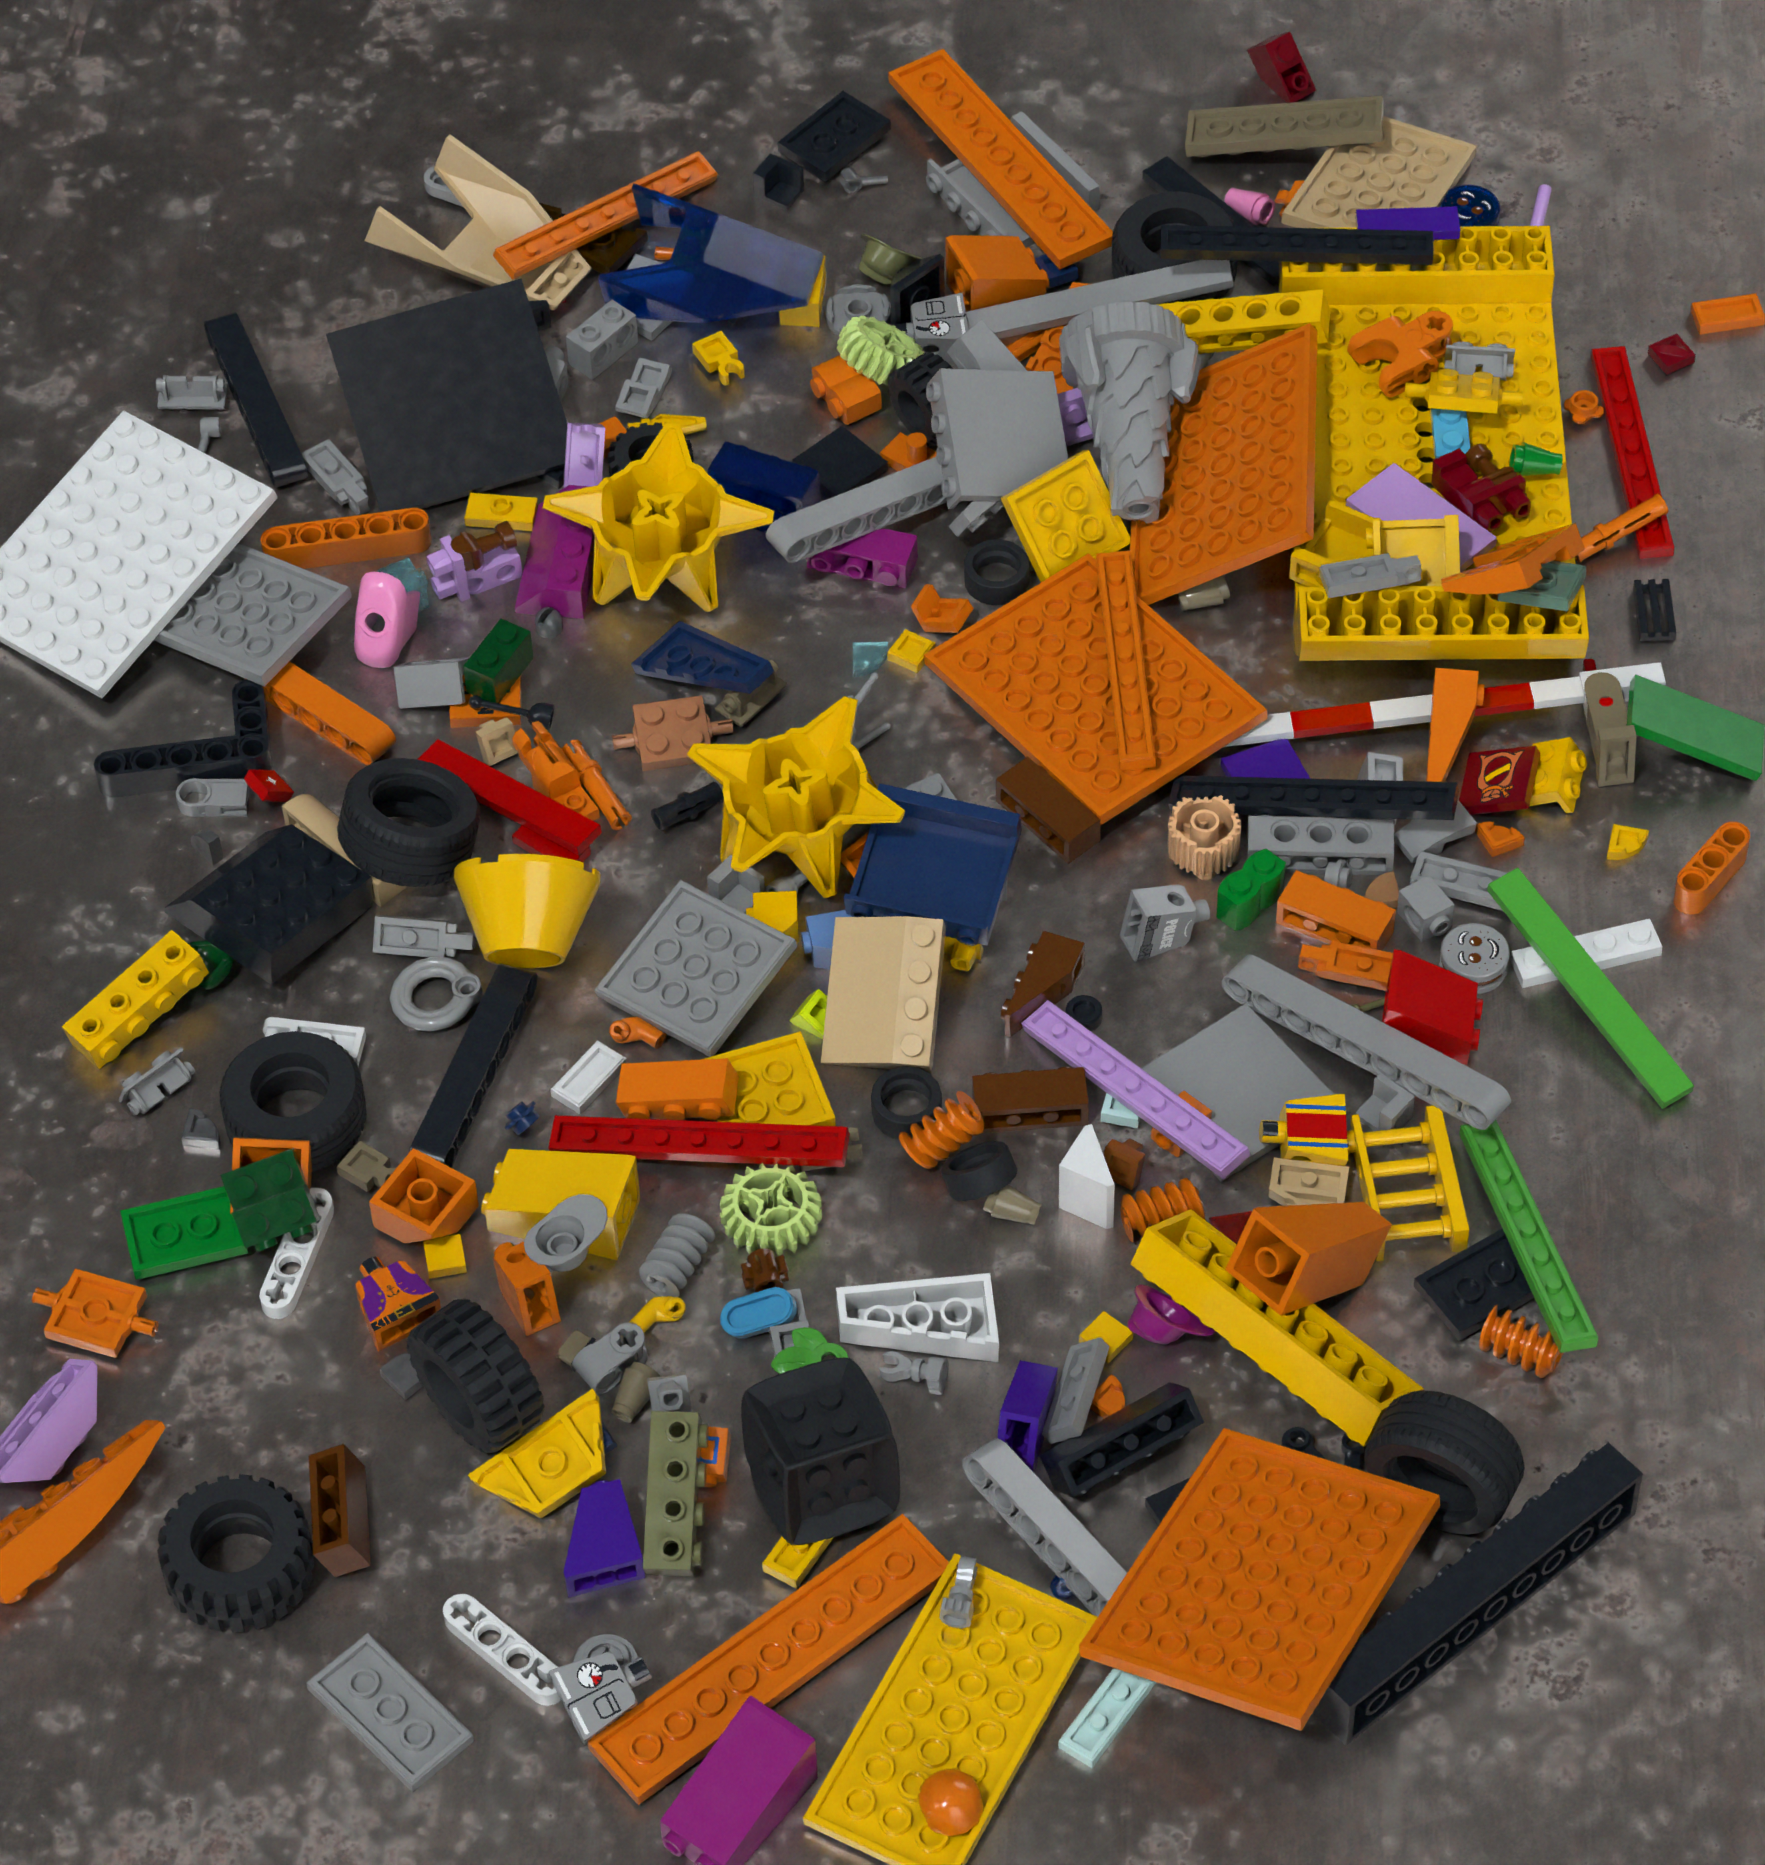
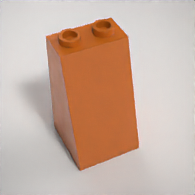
[1225,1202,1392,1316]

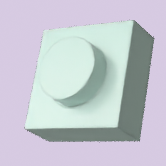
[1101,1093,1140,1128]

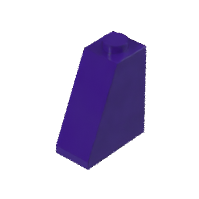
[997,1360,1058,1474]
[564,1479,645,1598]

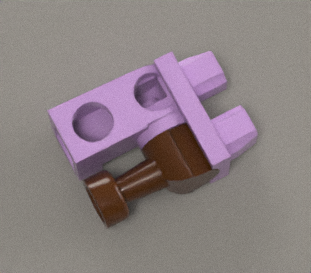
[426,521,523,602]

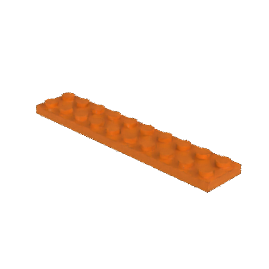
[888,49,1113,269]
[587,1513,949,1805]

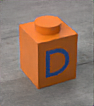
[700,1427,731,1487]

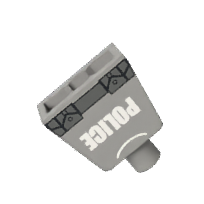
[1120,884,1210,962]

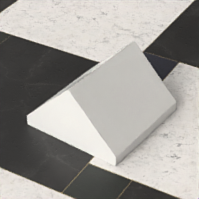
[1059,1124,1115,1229]

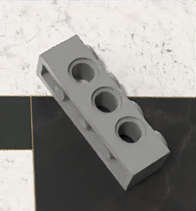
[1247,815,1394,875]

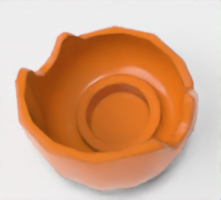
[918,1768,983,1836]

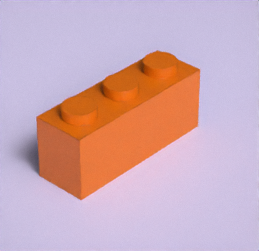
[1276,870,1396,951]
[616,1058,739,1120]

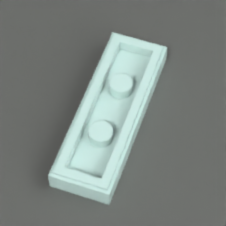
[1058,1668,1157,1768]

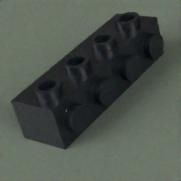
[1039,1382,1204,1497]

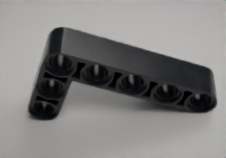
[94,679,272,798]

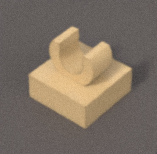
[475,717,518,766]

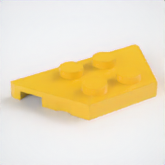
[468,1388,606,1519]

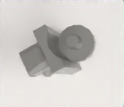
[647,1372,692,1412]

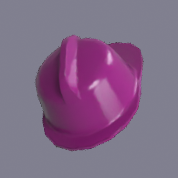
[1128,1284,1216,1345]

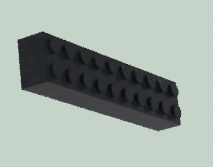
[1313,1442,1643,1746]

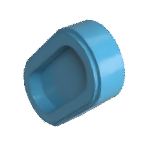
[720,1287,797,1339]

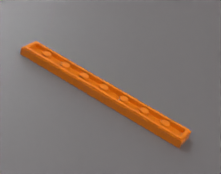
[493,151,718,280]
[1096,550,1156,770]

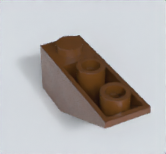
[1000,931,1085,1037]

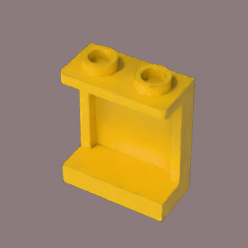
[1289,501,1383,587]
[1366,515,1460,586]

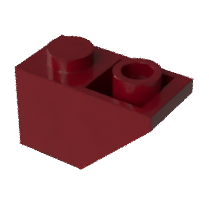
[1247,31,1316,103]

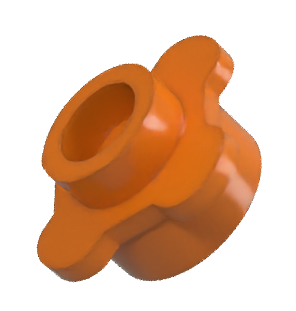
[1564,390,1604,424]

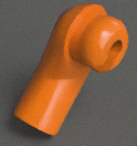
[609,1016,666,1049]

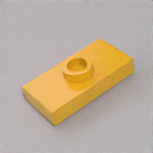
[464,493,538,531]

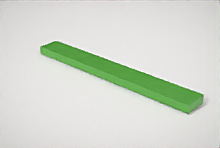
[1487,867,1694,1109]
[1459,1120,1599,1353]

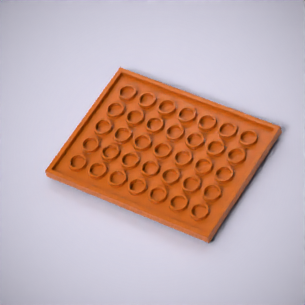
[1130,323,1317,605]
[924,553,1267,826]
[1079,1428,1440,1731]

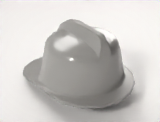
[524,1194,608,1273]

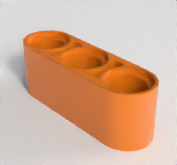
[1674,821,1750,915]

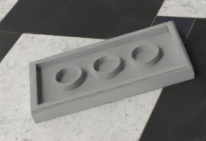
[306,1633,474,1792]

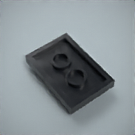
[777,91,891,182]
[1414,1229,1534,1341]

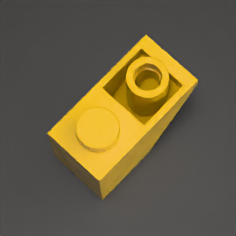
[746,891,799,943]

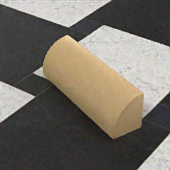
[282,794,408,907]

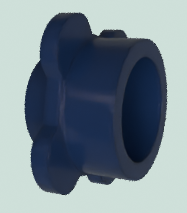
[504,1101,540,1135]

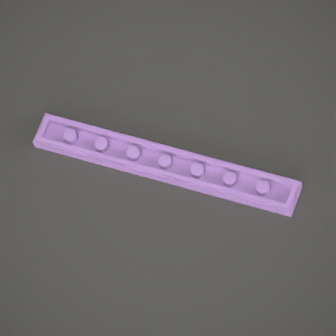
[1021,1000,1250,1179]

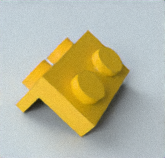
[1530,737,1587,814]

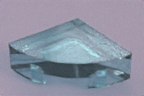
[853,642,888,677]

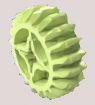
[836,316,924,386]
[720,1163,822,1256]

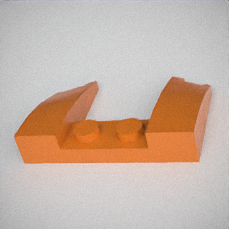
[1441,523,1585,595]

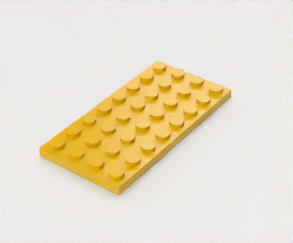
[803,1553,1097,1865]

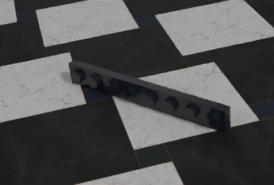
[1160,225,1434,265]
[1168,775,1459,820]

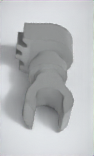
[879,1351,949,1395]
[939,1556,978,1628]

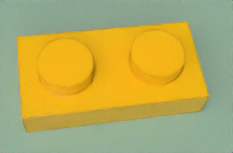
[762,1537,834,1589]

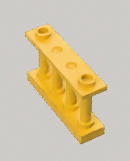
[1347,1106,1469,1261]

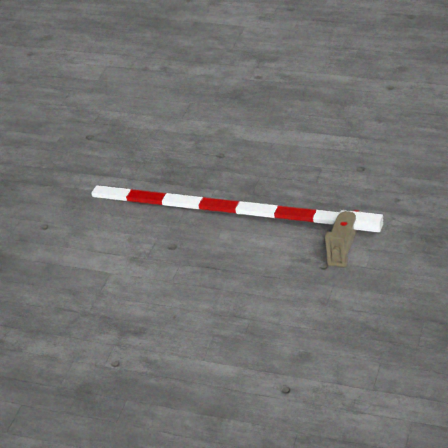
[1224,658,1666,787]

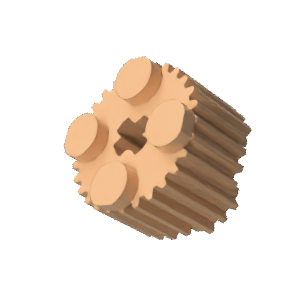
[1168,795,1241,880]

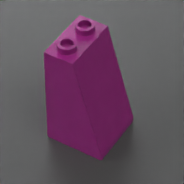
[660,1695,818,1865]

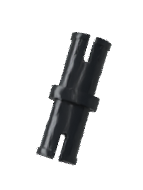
[651,781,724,831]

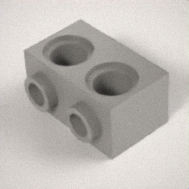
[566,299,639,380]

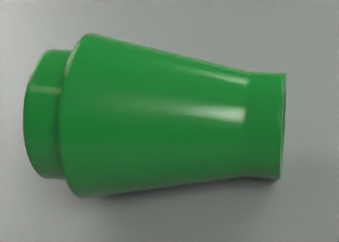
[1509,442,1563,476]

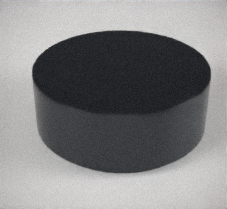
[1065,995,1102,1031]

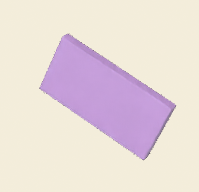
[1346,463,1497,572]

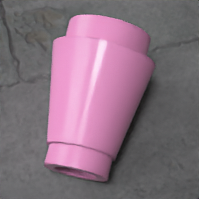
[1225,188,1275,225]

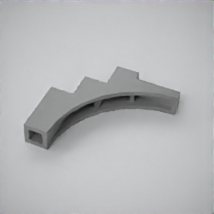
[947,319,1027,537]

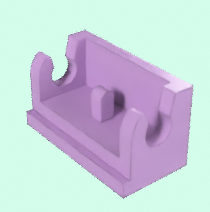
[563,422,605,488]

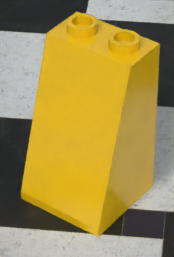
[481,1149,640,1260]

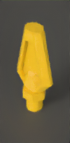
[627,414,707,435]

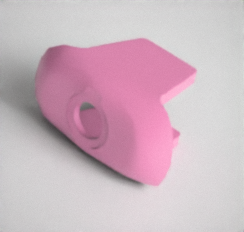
[354,572,420,668]

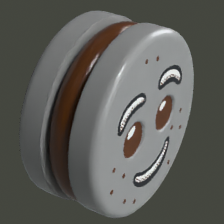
[1439,923,1509,994]

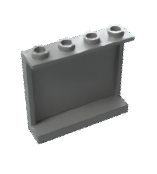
[926,111,1100,247]
[926,368,1068,510]

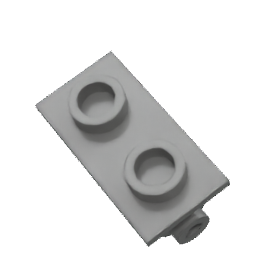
[1444,342,1515,381]
[156,375,228,409]
[118,1047,195,1115]

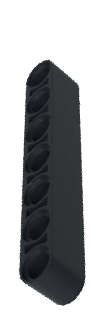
[204,312,308,488]
[409,963,538,1168]

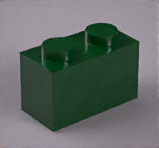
[463,619,534,703]

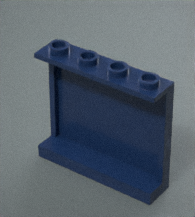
[844,783,1022,946]

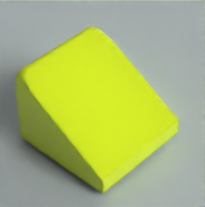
[789,989,827,1039]

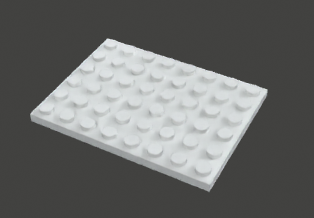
[0,411,278,698]

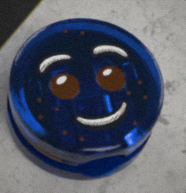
[1440,185,1500,227]

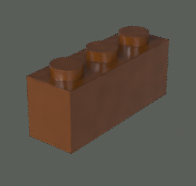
[996,756,1101,864]
[972,1067,1089,1134]
[309,1444,371,1577]

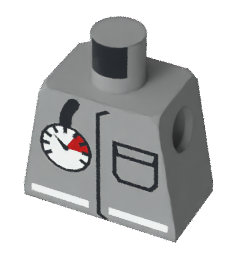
[892,293,969,362]
[549,1651,652,1746]

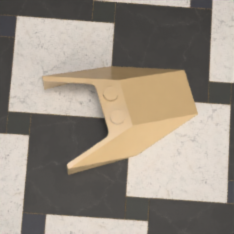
[365,134,591,311]

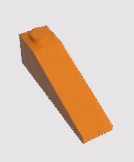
[1426,668,1484,782]

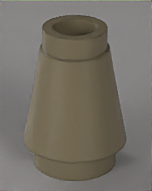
[1176,575,1230,611]
[983,1185,1042,1225]
[611,1362,660,1423]

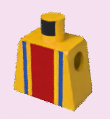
[1259,1094,1348,1166]

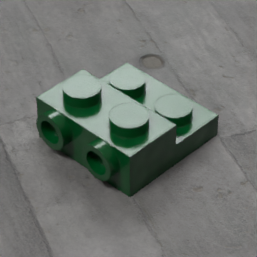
[220,1148,320,1252]

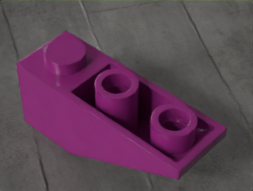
[806,528,918,588]

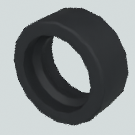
[964,539,1029,605]
[871,1066,942,1139]
[941,1141,1017,1201]

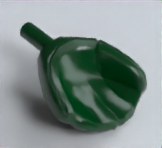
[188,940,234,989]

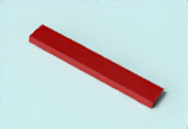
[418,739,602,855]

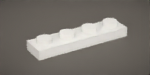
[1510,919,1663,988]

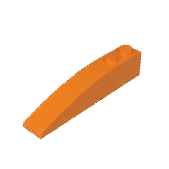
[0,1420,166,1604]

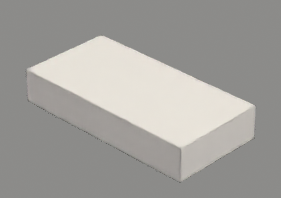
[551,1040,627,1115]

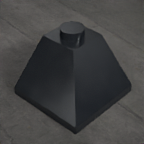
[890,254,945,325]

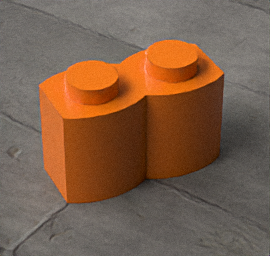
[810,355,882,425]

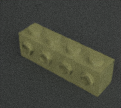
[643,1411,708,1577]

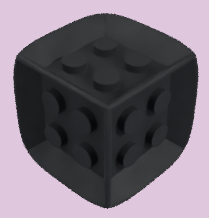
[741,1358,900,1545]

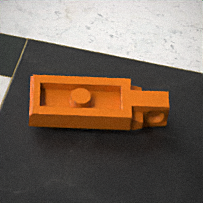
[1298,941,1393,991]

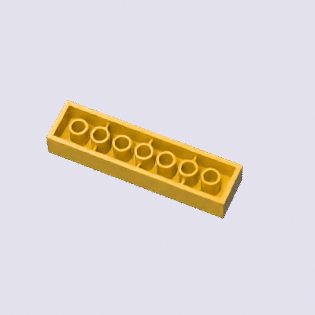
[1131,1209,1424,1446]

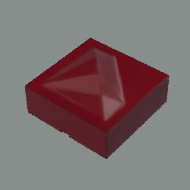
[1648,333,1696,375]

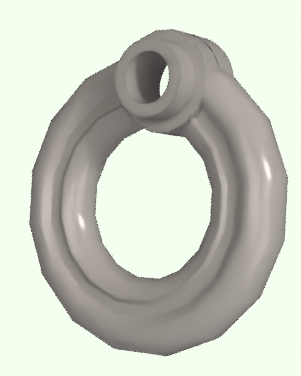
[390,957,483,1031]

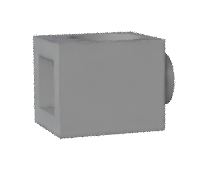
[1397,875,1454,942]

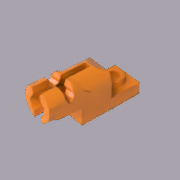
[512,721,600,821]

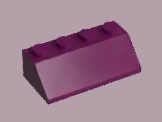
[515,485,595,619]

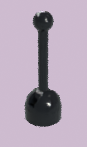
[469,695,555,731]

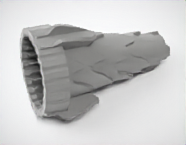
[1059,301,1201,524]

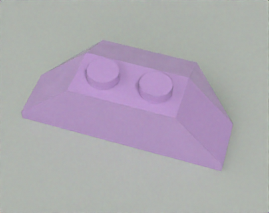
[0,1359,97,1483]

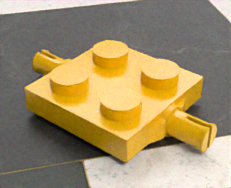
[1404,369,1523,414]

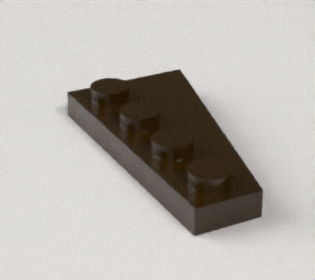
[538,202,648,278]

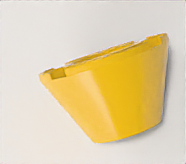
[454,854,601,968]

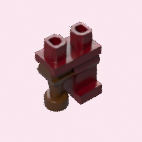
[1431,443,1531,532]

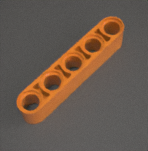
[260,508,432,569]
[263,661,396,766]

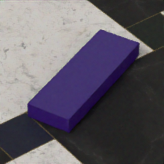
[1355,206,1460,240]

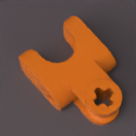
[1347,311,1453,398]

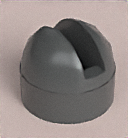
[535,607,563,638]

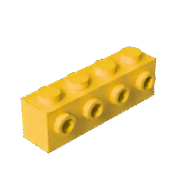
[62,930,209,1070]

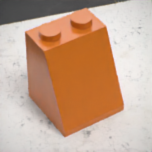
[945,235,1049,312]

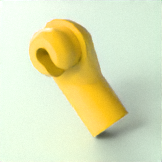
[629,1296,686,1333]

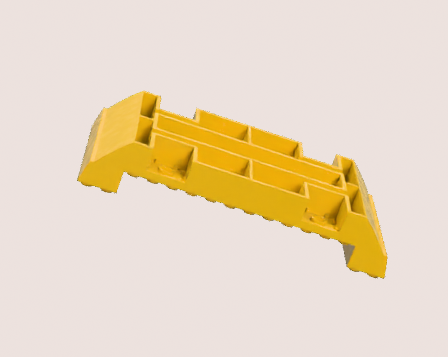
[1279,226,1589,661]

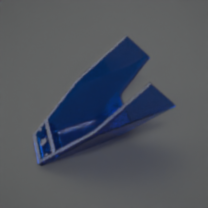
[598,183,824,323]

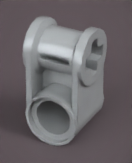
[572,1323,648,1395]

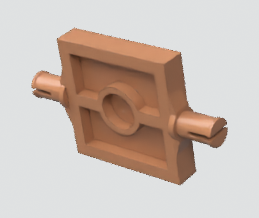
[612,695,733,771]

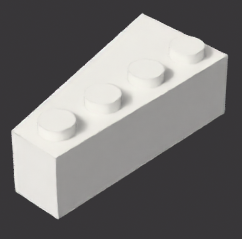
[836,1273,999,1363]

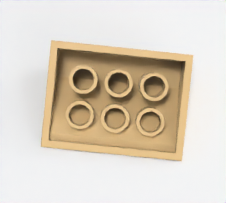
[821,916,946,1073]

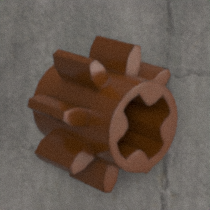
[741,1248,789,1293]

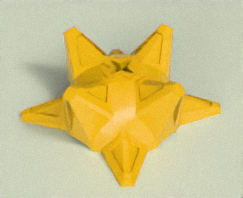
[543,423,774,612]
[687,696,905,898]

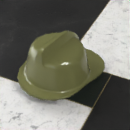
[859,234,922,284]

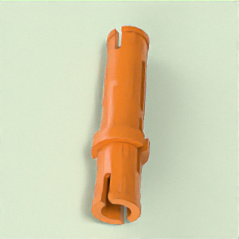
[1575,494,1669,563]
[562,739,632,830]

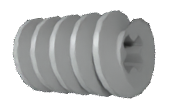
[639,1213,715,1297]

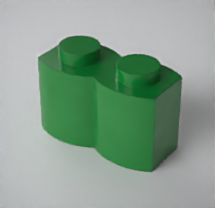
[1216,849,1286,931]

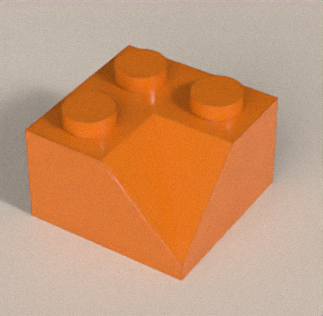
[369,1148,479,1243]

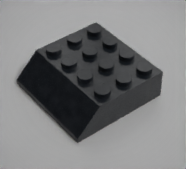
[165,824,372,985]

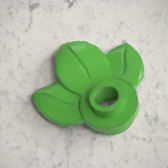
[771,1327,848,1374]

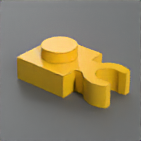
[692,331,745,386]

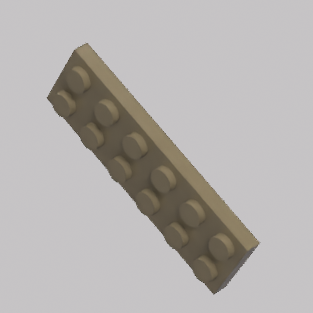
[1185,96,1384,157]

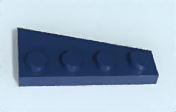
[631,621,774,694]

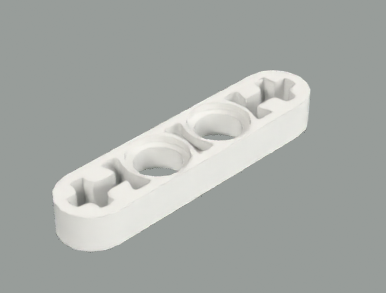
[259,1188,334,1319]
[443,1594,561,1706]

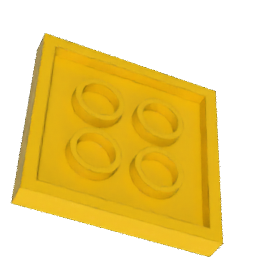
[1000,450,1130,582]
[700,1031,836,1126]

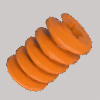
[899,1091,984,1169]
[1120,1178,1205,1242]
[1479,1304,1564,1378]

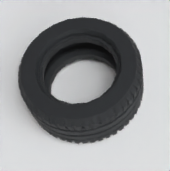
[337,758,481,887]
[1364,1390,1525,1534]

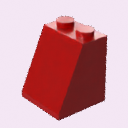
[1382,949,1483,1065]

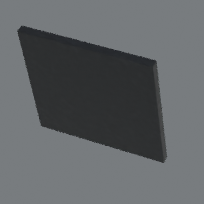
[326,278,567,512]

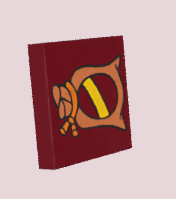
[1459,745,1540,815]

